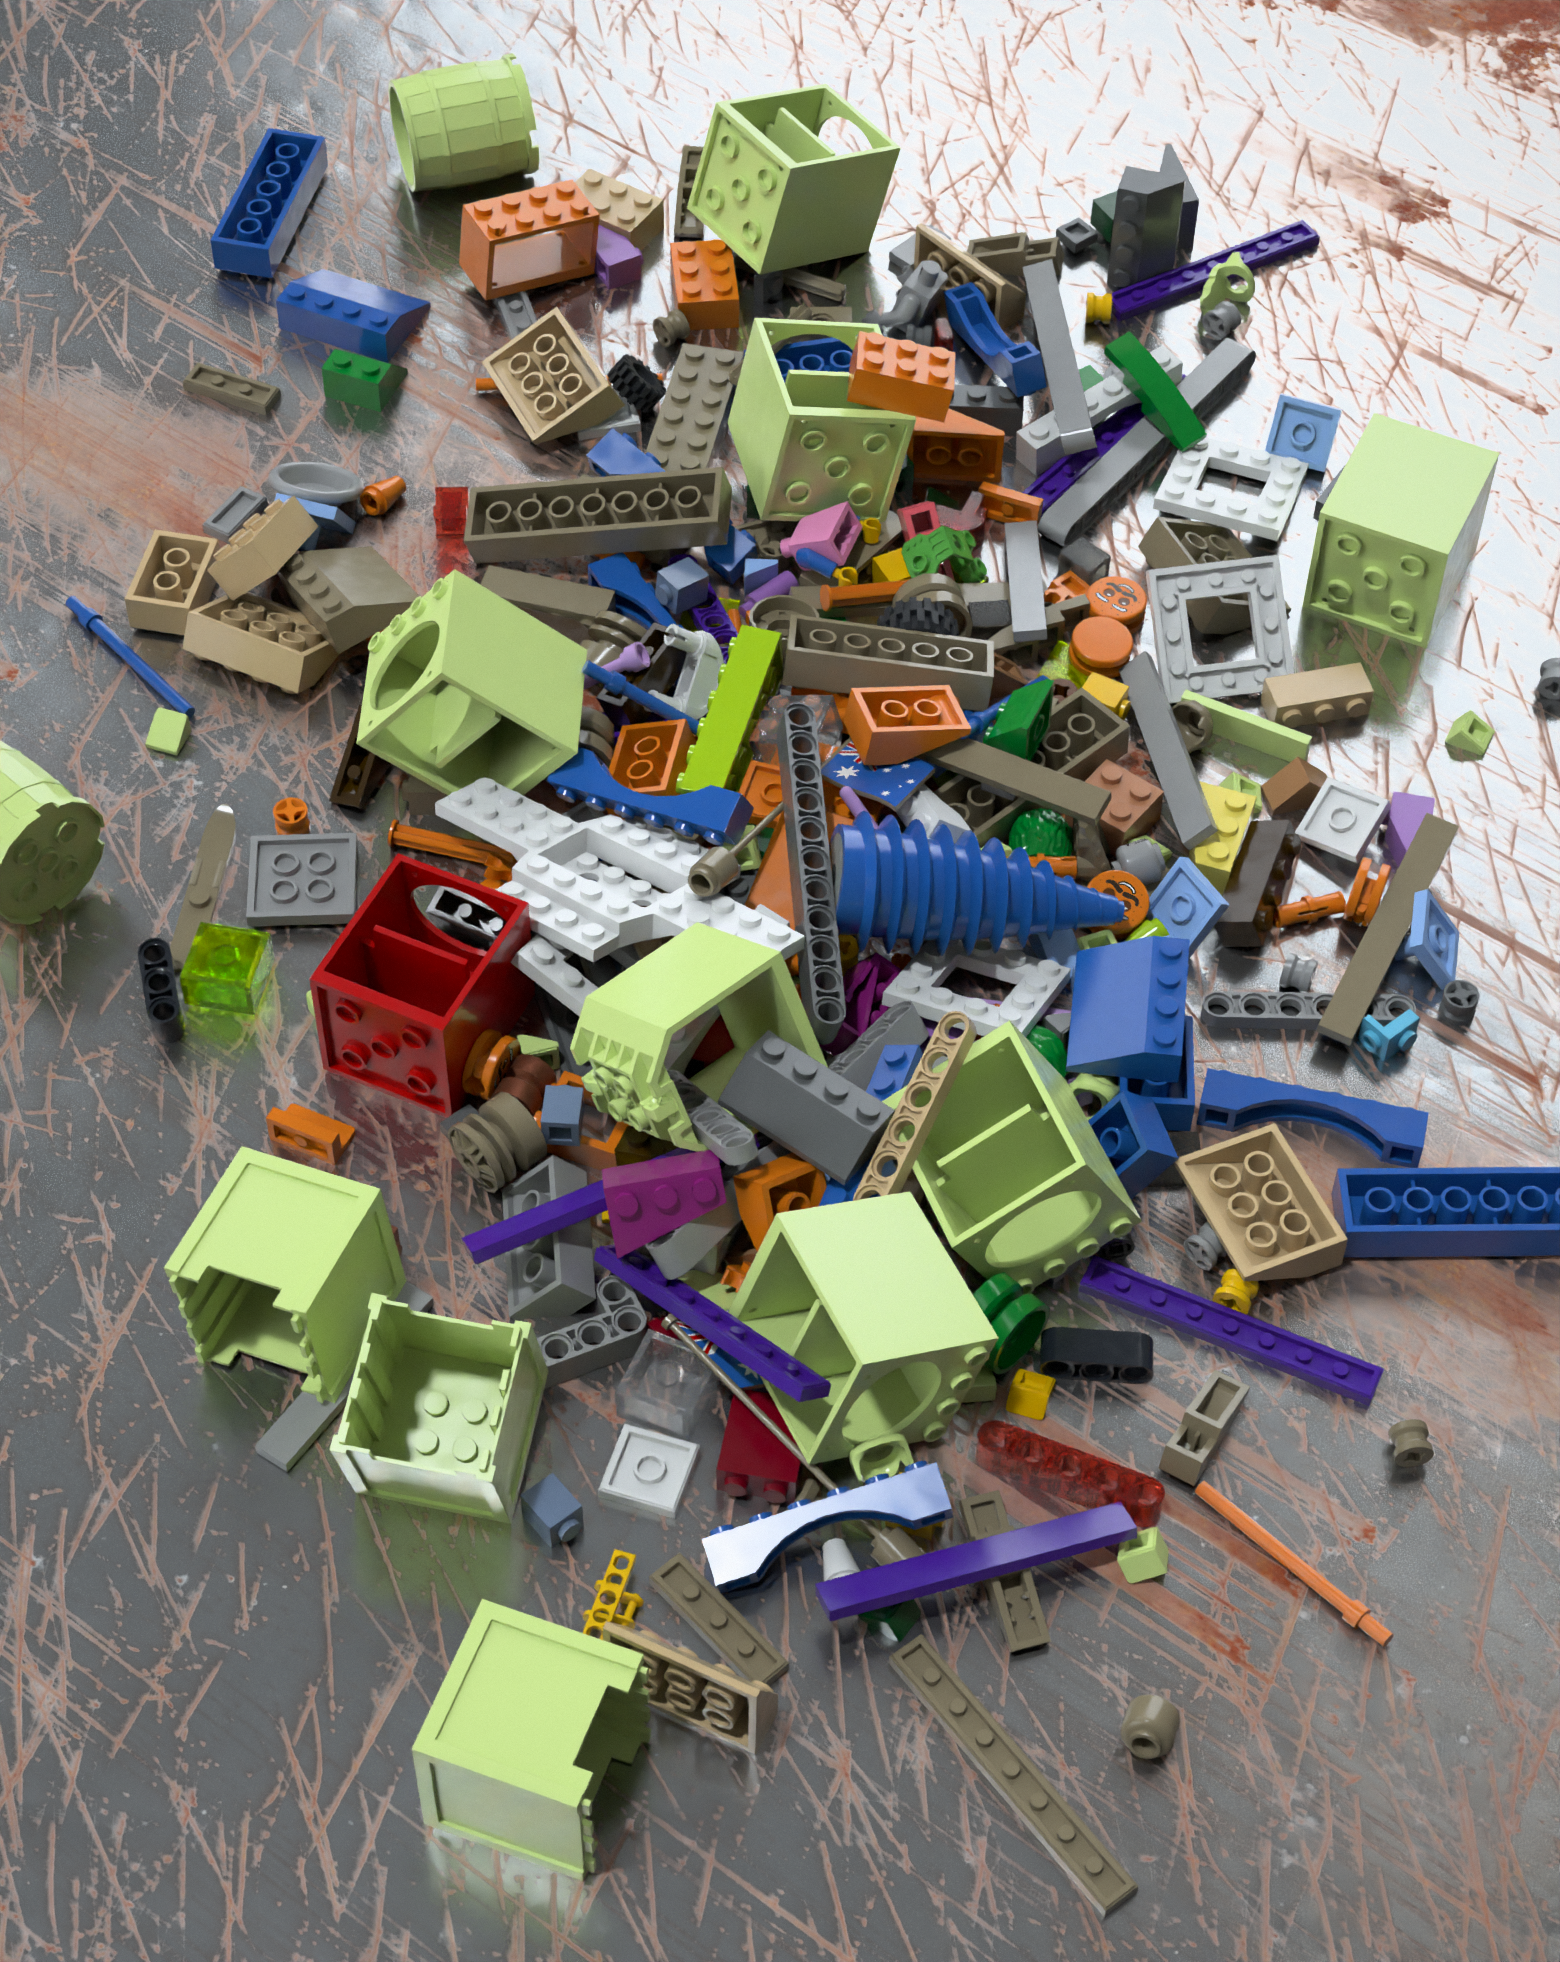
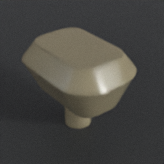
[794,1479,822,1503]

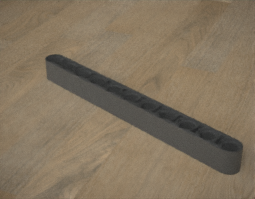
[777,702,846,1045]

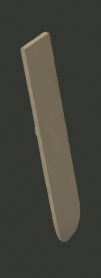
[170,804,236,974]

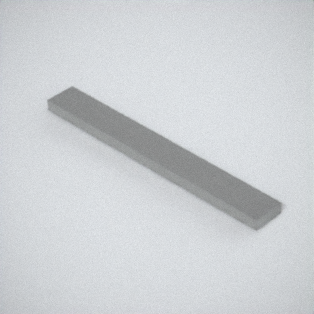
[1119,651,1218,850]

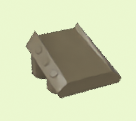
[1072,818,1111,882]

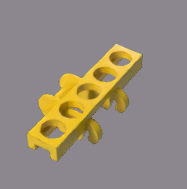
[583,1549,644,1640]

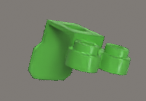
[901,525,987,583]

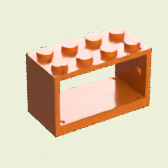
[459,179,600,300]

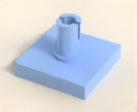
[1265,393,1343,472]
[274,493,356,552]
[1146,857,1230,958]
[1395,889,1459,990]

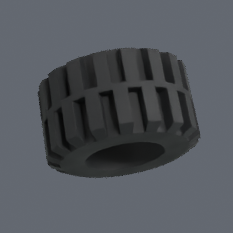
[877,597,959,636]

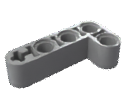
[537,1275,647,1389]

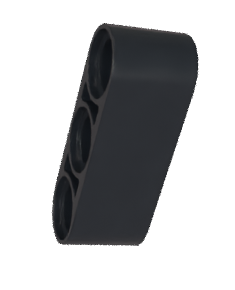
[138,938,185,1043]
[1040,1327,1154,1384]

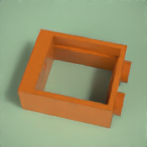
[533,1071,631,1171]

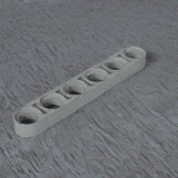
[1201,991,1416,1030]
[667,1070,758,1165]

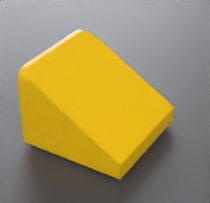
[1006,1368,1056,1420]

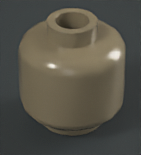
[1121,1694,1180,1759]

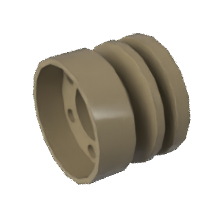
[749,595,819,684]
[579,610,647,689]
[448,1092,547,1193]

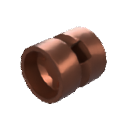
[490,1054,557,1117]

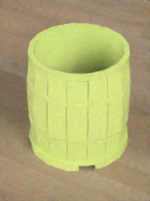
[388,53,539,193]
[0,741,105,925]

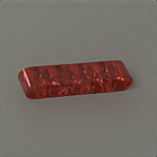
[975,1420,1165,1528]

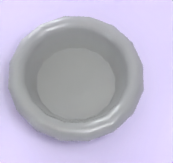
[268,461,364,507]

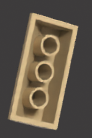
[914,223,1026,330]

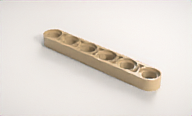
[853,1011,977,1201]

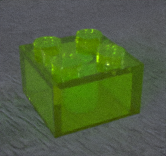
[179,922,275,1016]

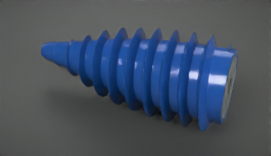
[829,811,1125,956]

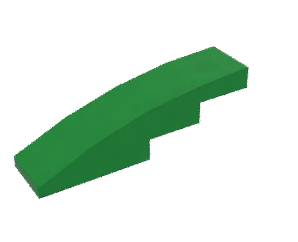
[1104,331,1207,453]

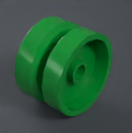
[973,1272,1050,1374]

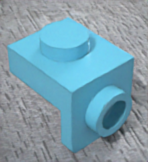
[1358,1009,1420,1061]

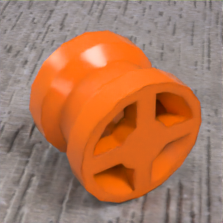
[273,797,310,835]

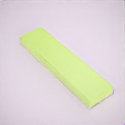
[1181,690,1312,762]

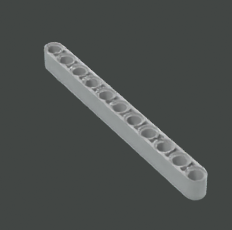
[1023,259,1097,456]
[1038,338,1256,548]
[646,1001,929,1280]

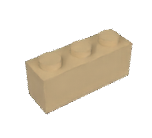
[1260,662,1374,728]

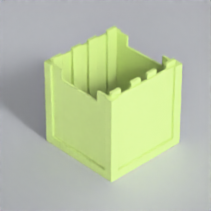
[164,1146,406,1403]
[330,1293,549,1524]
[412,1599,651,1881]

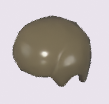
[1172,700,1213,754]

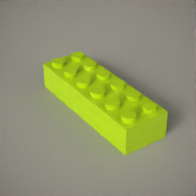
[676,625,784,795]

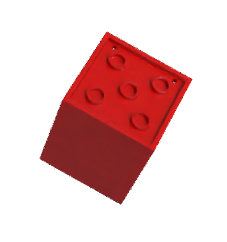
[309,853,535,1118]

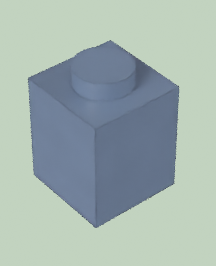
[655,557,709,615]
[541,1085,585,1146]
[520,1473,584,1548]

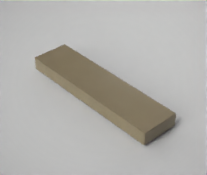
[649,1552,789,1686]

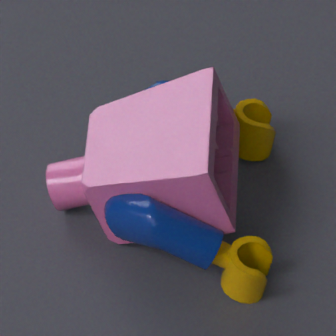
[780,501,881,586]

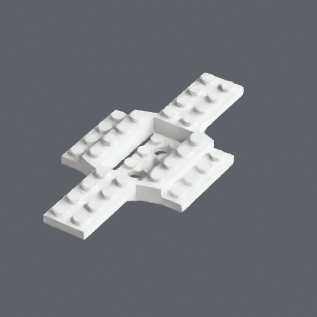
[435,777,805,963]

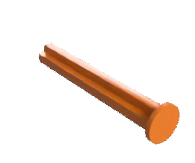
[820,579,910,611]
[388,819,513,864]

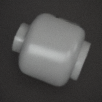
[1111,839,1166,886]

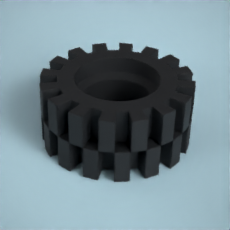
[607,354,666,412]

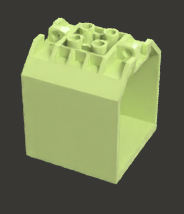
[570,922,828,1152]

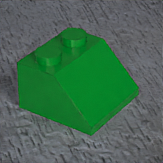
[321,349,408,412]
[982,679,1054,761]

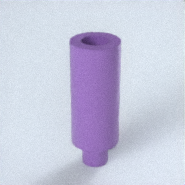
[738,571,799,618]

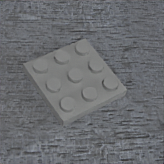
[246,833,358,926]

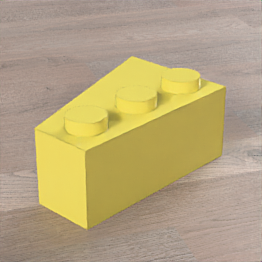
[1189,781,1257,895]

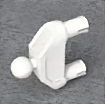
[643,624,725,721]

